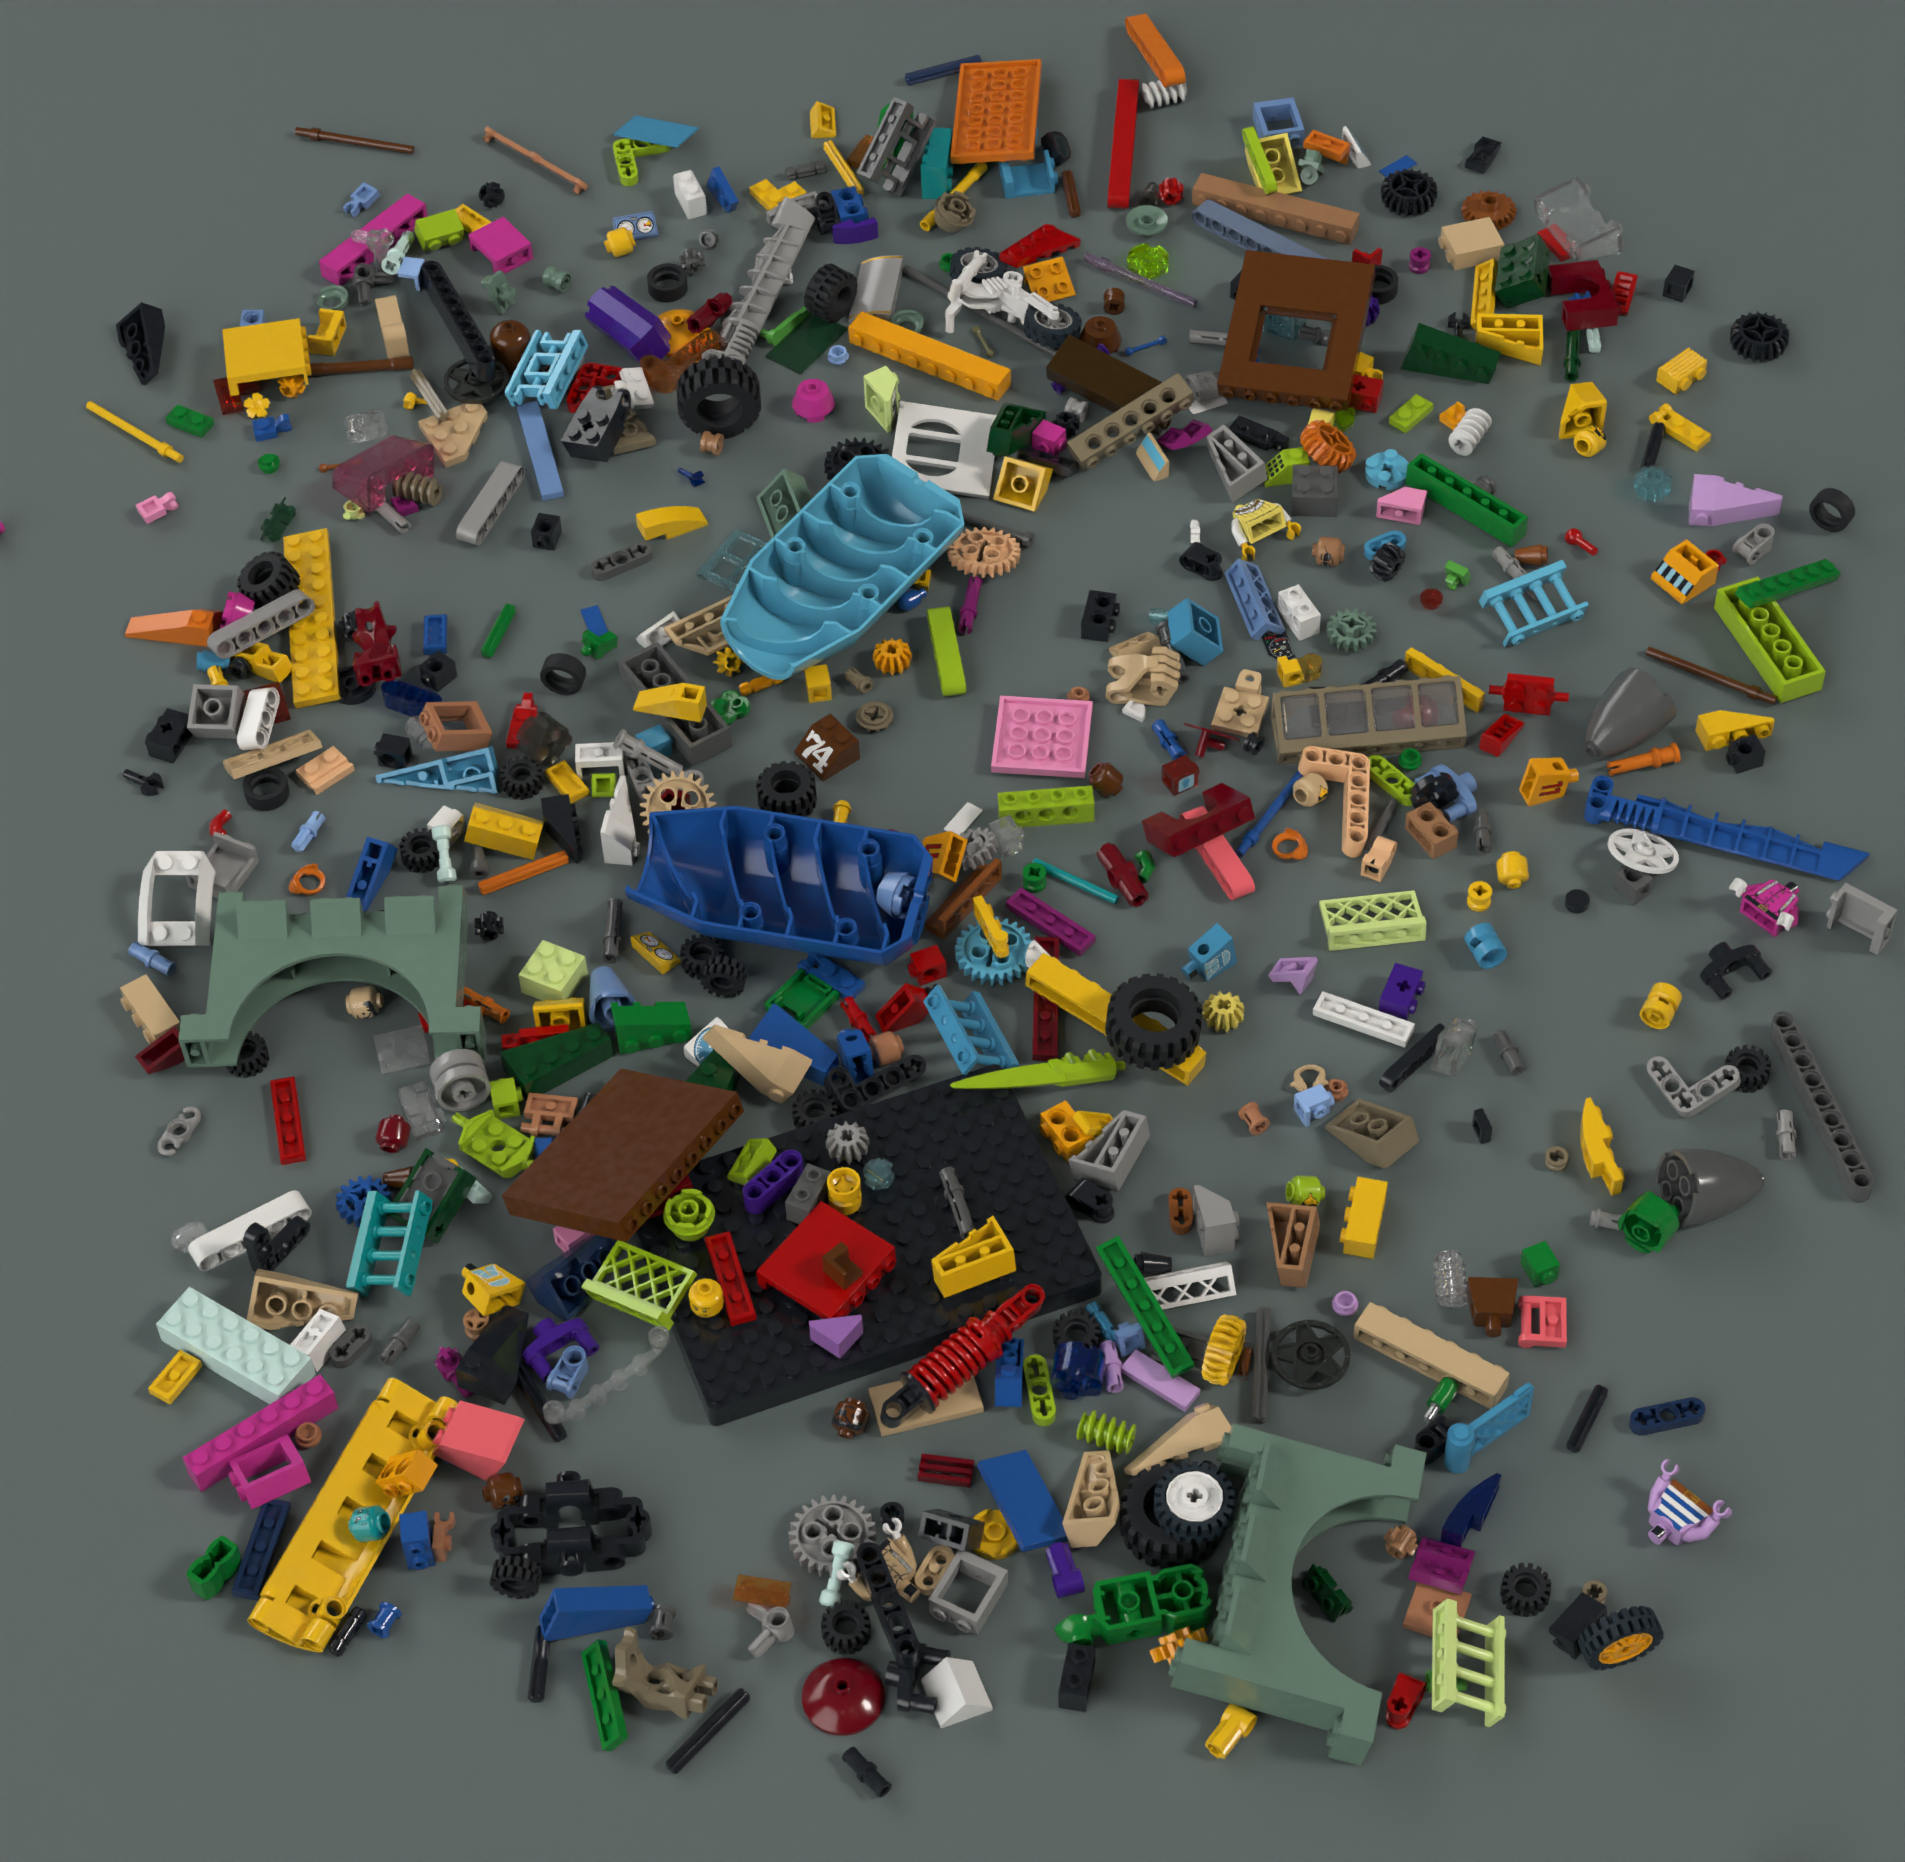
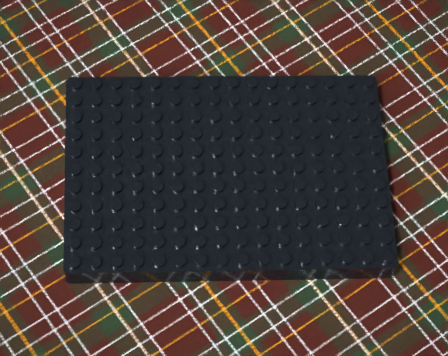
[633,1064,1102,1426]

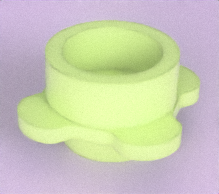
[343,499,366,520]

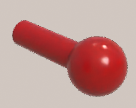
[1564,528,1598,556]

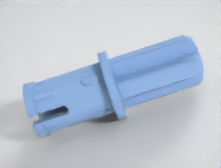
[291,811,326,852]

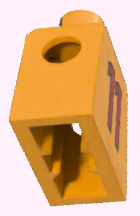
[1519,757,1579,806]
[922,831,968,883]

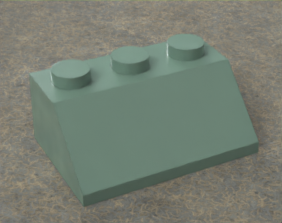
[756,468,812,539]

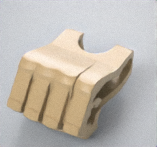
[1106,647,1181,706]

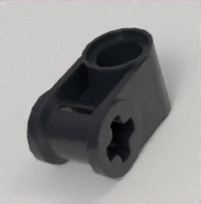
[814,192,841,235]
[1179,542,1223,581]
[1065,1178,1114,1223]
[1414,1415,1451,1465]

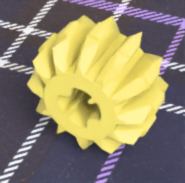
[1202,991,1244,1033]

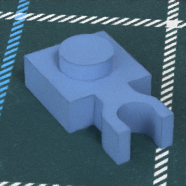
[343,182,381,218]

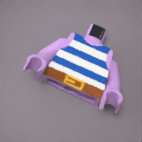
[1648,1459,1732,1545]

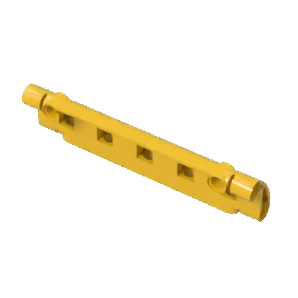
[247,1378,457,1653]

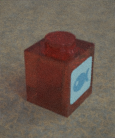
[1161,755,1200,796]

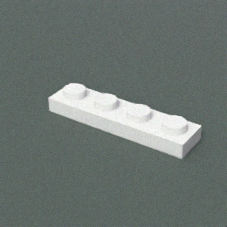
[1313,991,1415,1048]

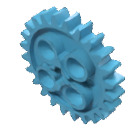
[955,917,1032,986]

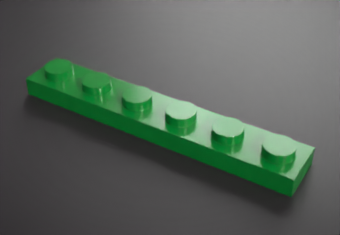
[1735,559,1841,609]
[1096,1235,1195,1379]

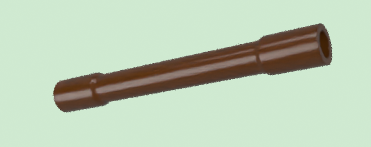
[310,356,414,376]

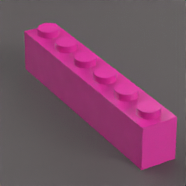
[319,193,428,286]
[183,1374,338,1492]

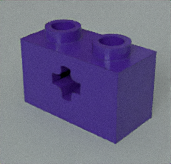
[1378,963,1426,1021]

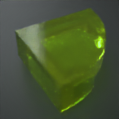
[1335,407,1355,432]

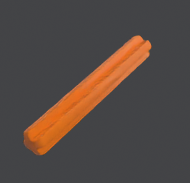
[478,850,569,895]

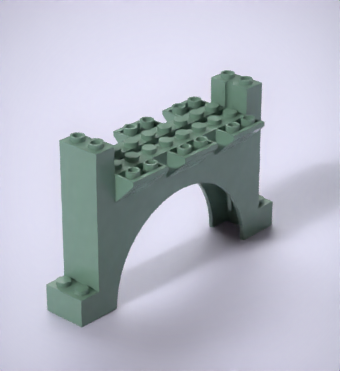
[179,884,486,1067]
[1168,1423,1427,1766]

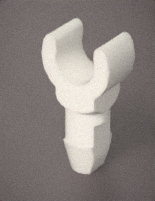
[1190,520,1200,543]

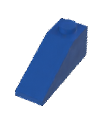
[346,836,398,911]

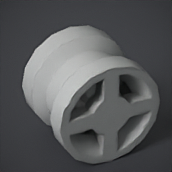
[1064,397,1089,423]

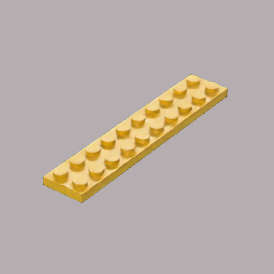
[283,528,341,709]

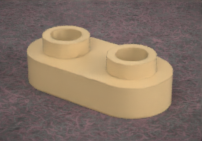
[914,1545,955,1596]

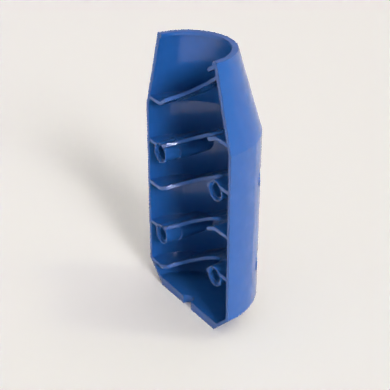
[625,806,933,966]

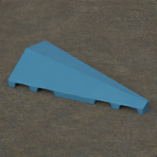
[375,746,499,794]

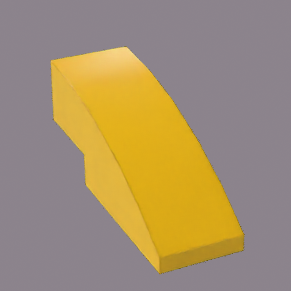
[636,506,708,541]
[230,642,293,684]

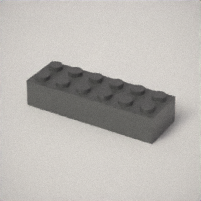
[618,642,732,766]

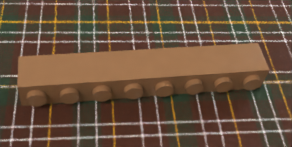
[1192,173,1360,245]

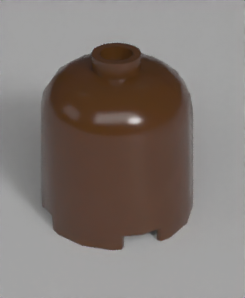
[490,320,531,375]

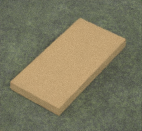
[222,730,323,779]
[868,1375,984,1437]

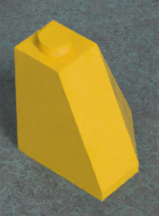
[1558,382,1607,439]

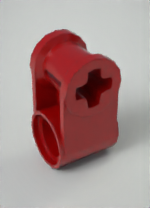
[1385,1672,1427,1729]

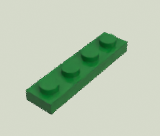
[581,1639,628,1752]

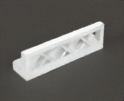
[1144,1261,1236,1310]

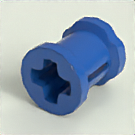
[367,1602,402,1639]

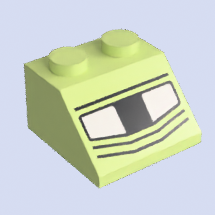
[864,366,900,433]

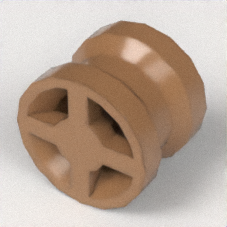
[700,431,724,456]
[463,1309,489,1341]

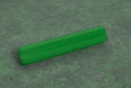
[481,603,516,658]

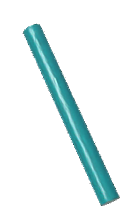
[1032,858,1119,905]

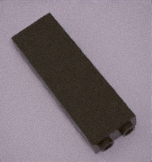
[1046,335,1178,436]

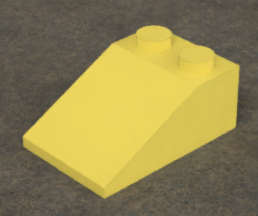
[1244,133,1302,195]

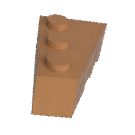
[1266,1202,1320,1288]

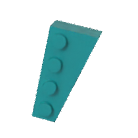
[921,128,953,199]

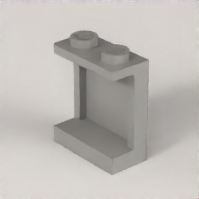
[185,832,259,898]
[1826,883,1898,955]

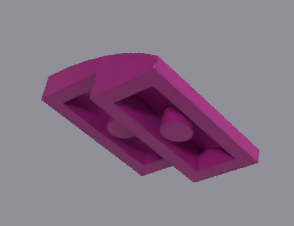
[1156,419,1213,450]
[1408,1536,1476,1595]

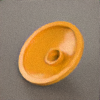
[657,309,711,357]

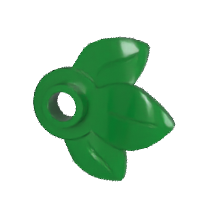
[709,690,750,725]

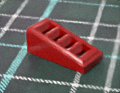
[1612,271,1638,315]
[1479,714,1524,757]

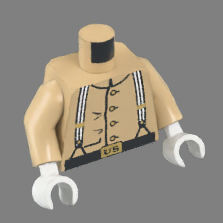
[837,1518,921,1605]

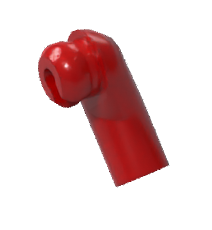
[209,809,232,837]

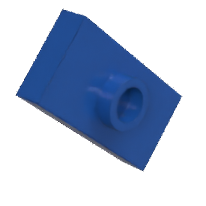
[423,614,448,655]

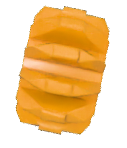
[873,637,912,676]

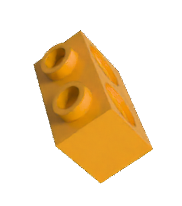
[1039,1100,1093,1163]
[375,1449,438,1498]

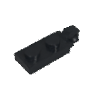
[1228,415,1289,451]
[1017,448,1079,478]

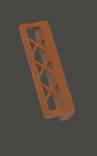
[924,858,1002,940]

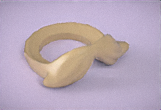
[1290,1064,1329,1092]

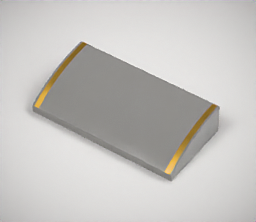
[848,255,904,323]

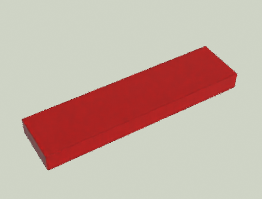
[270,1076,307,1165]
[705,1231,757,1326]

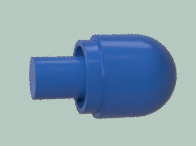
[897,588,927,611]

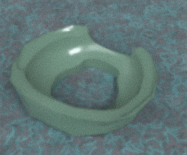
[316,285,349,311]
[891,309,924,333]

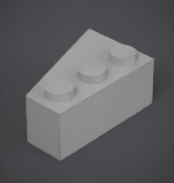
[1206,425,1267,503]
[1068,1110,1150,1192]

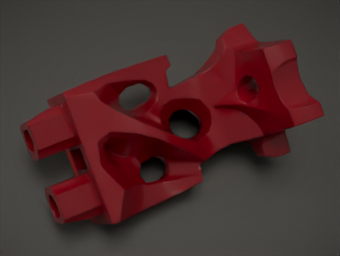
[352,601,402,687]

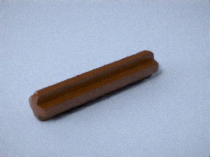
[1061,170,1081,218]

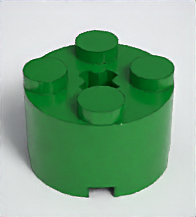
[1618,1191,1680,1254]

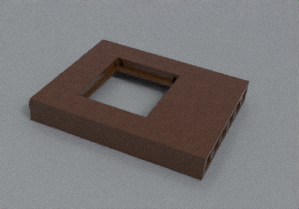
[1217,250,1375,412]

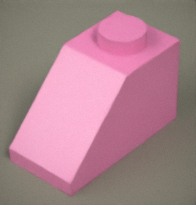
[1376,487,1427,525]

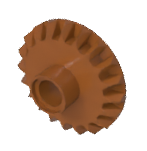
[1461,190,1517,230]

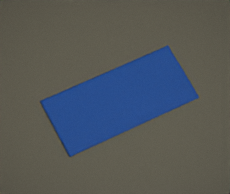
[1379,155,1418,177]
[580,605,608,636]

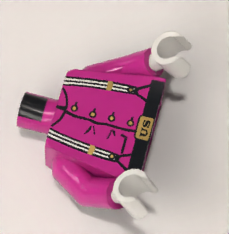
[1729,878,1800,937]

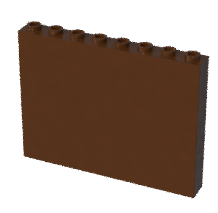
[502,1069,744,1242]

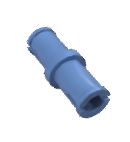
[128,941,177,977]

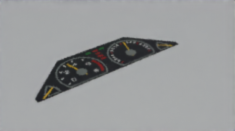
[1262,602,1296,660]

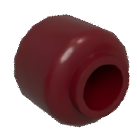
[375,1114,411,1153]

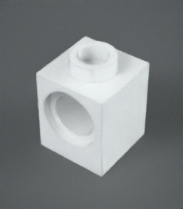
[427,805,466,848]

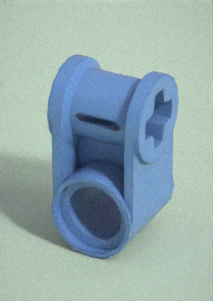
[546,1345,589,1399]

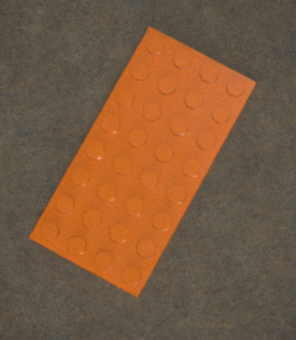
[950,59,1042,164]

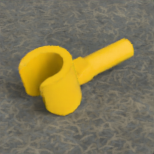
[403,392,427,410]

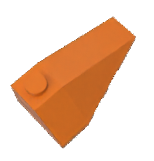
[125,608,223,647]

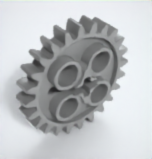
[788,1494,877,1578]

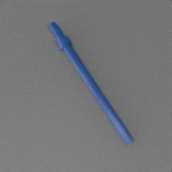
[1235,771,1303,858]

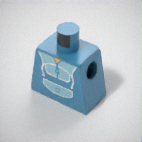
[1181,923,1237,981]

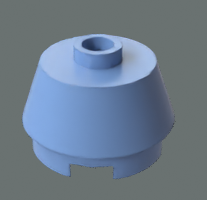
[876,872,917,919]

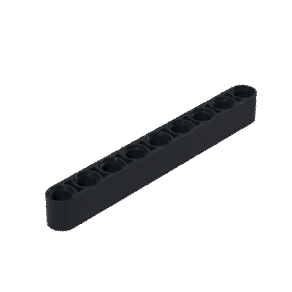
[422,261,496,382]

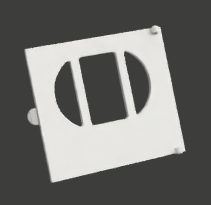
[892,401,997,499]

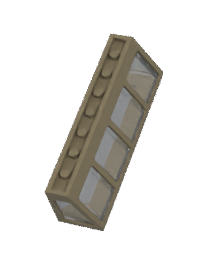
[1270,675,1467,765]

